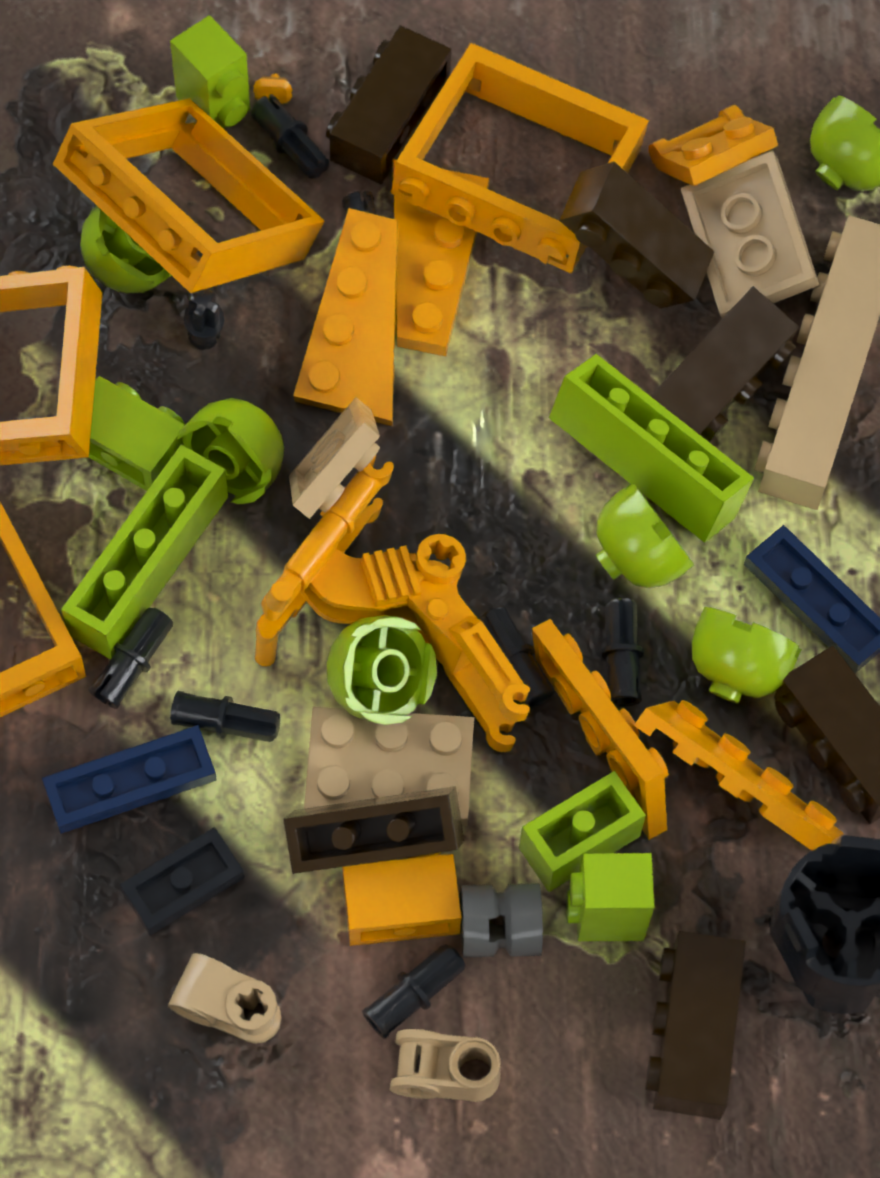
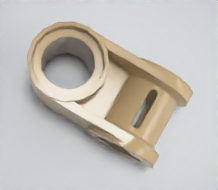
[168,953,282,1044]
[390,1029,501,1102]

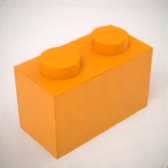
[342,853,462,946]

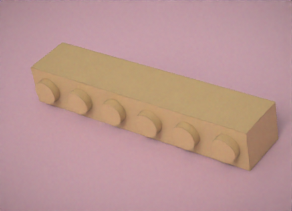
[754,215,880,511]

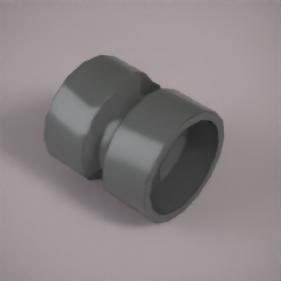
[460,883,543,958]

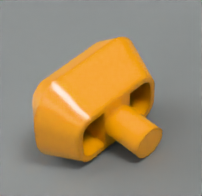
[253,73,292,104]

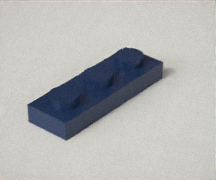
[744,525,880,674]
[42,725,217,834]

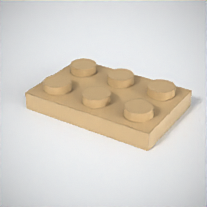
[681,151,819,318]
[289,397,380,519]
[304,707,474,826]

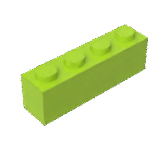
[549,354,754,543]
[61,444,228,659]

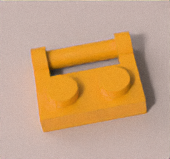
[648,105,778,186]

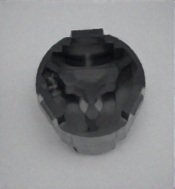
[769,835,880,1014]

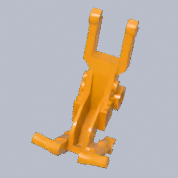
[255,455,530,752]

